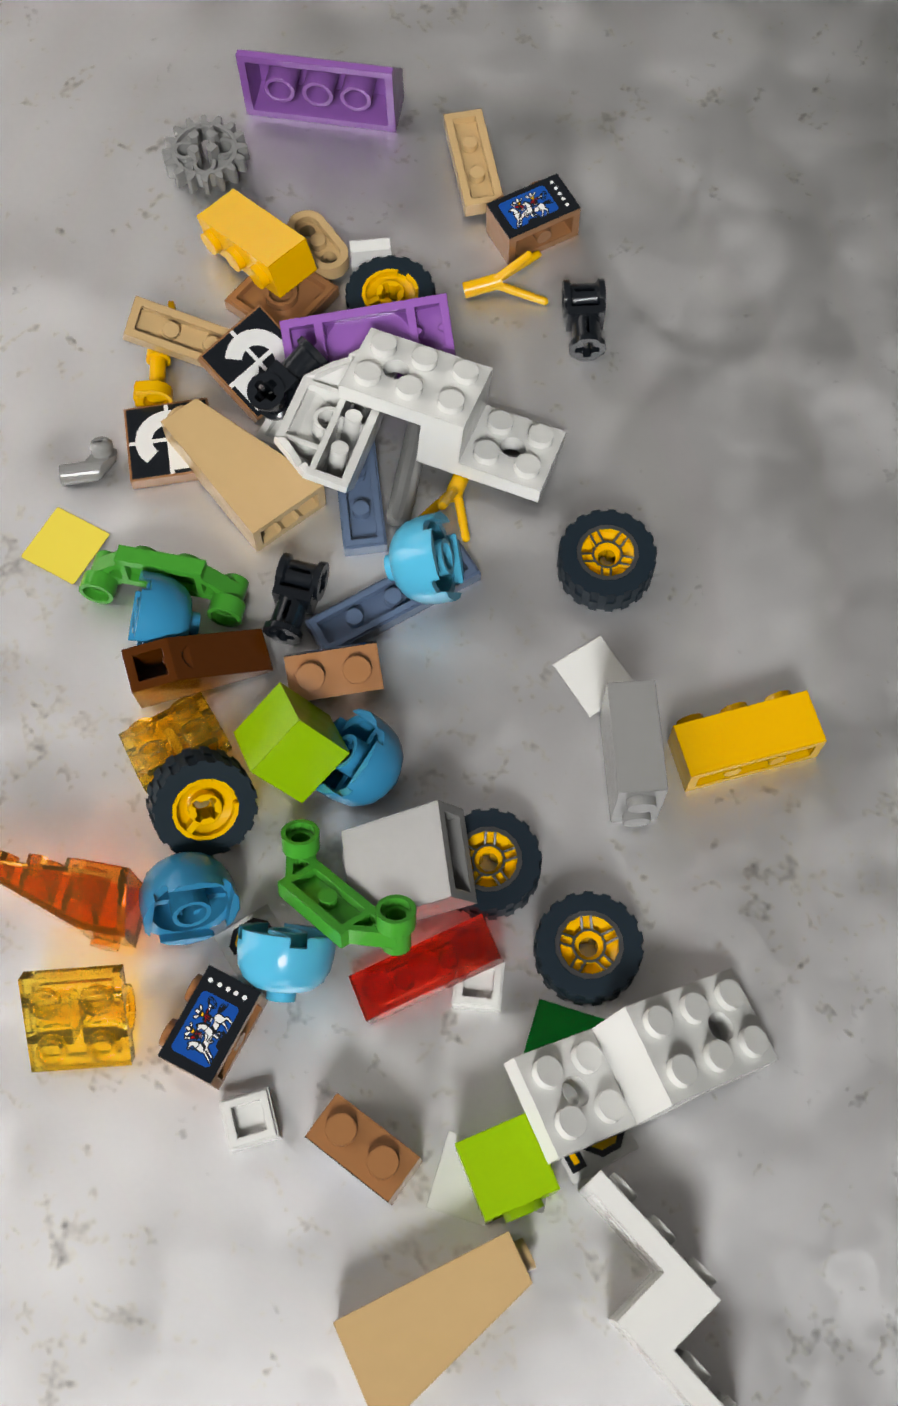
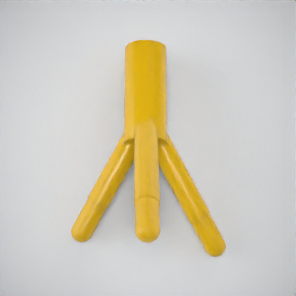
[462,250,548,305]
[418,474,470,542]

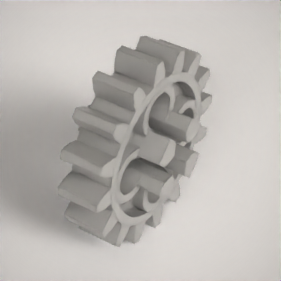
[162,115,249,195]

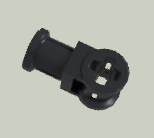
[562,279,606,361]
[247,336,329,421]
[262,553,329,645]

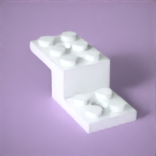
[338,327,566,503]
[504,968,779,1164]
[578,1170,738,1406]

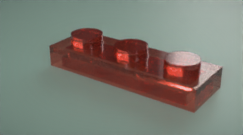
[349,913,504,1024]

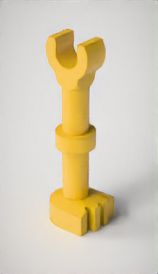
[133,301,177,407]

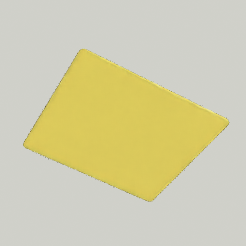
[21,507,110,584]

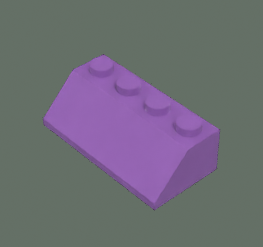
[235,49,404,133]

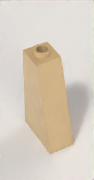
[161,398,326,552]
[333,1231,537,1406]

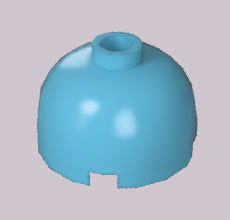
[384,511,464,605]
[237,922,336,1003]

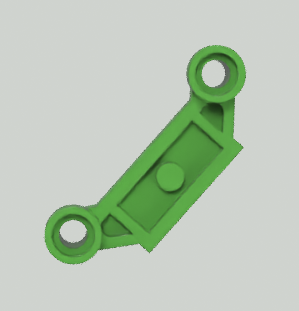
[79,545,249,627]
[278,819,416,956]

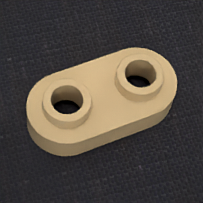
[287,210,350,280]

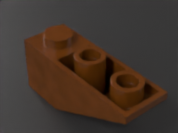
[121,628,274,708]

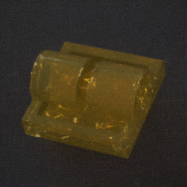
[118,692,232,793]
[18,964,136,1072]

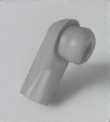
[59,436,117,486]

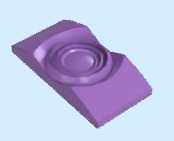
[279,293,456,379]

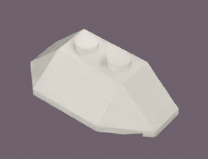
[274,349,398,493]

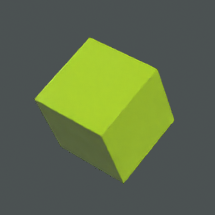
[233,682,350,803]
[454,1113,560,1225]

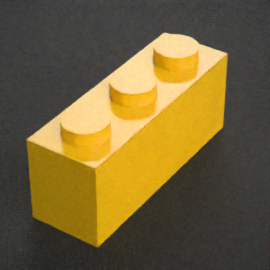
[196,188,317,298]
[667,690,827,792]

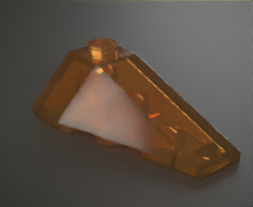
[0,851,143,952]

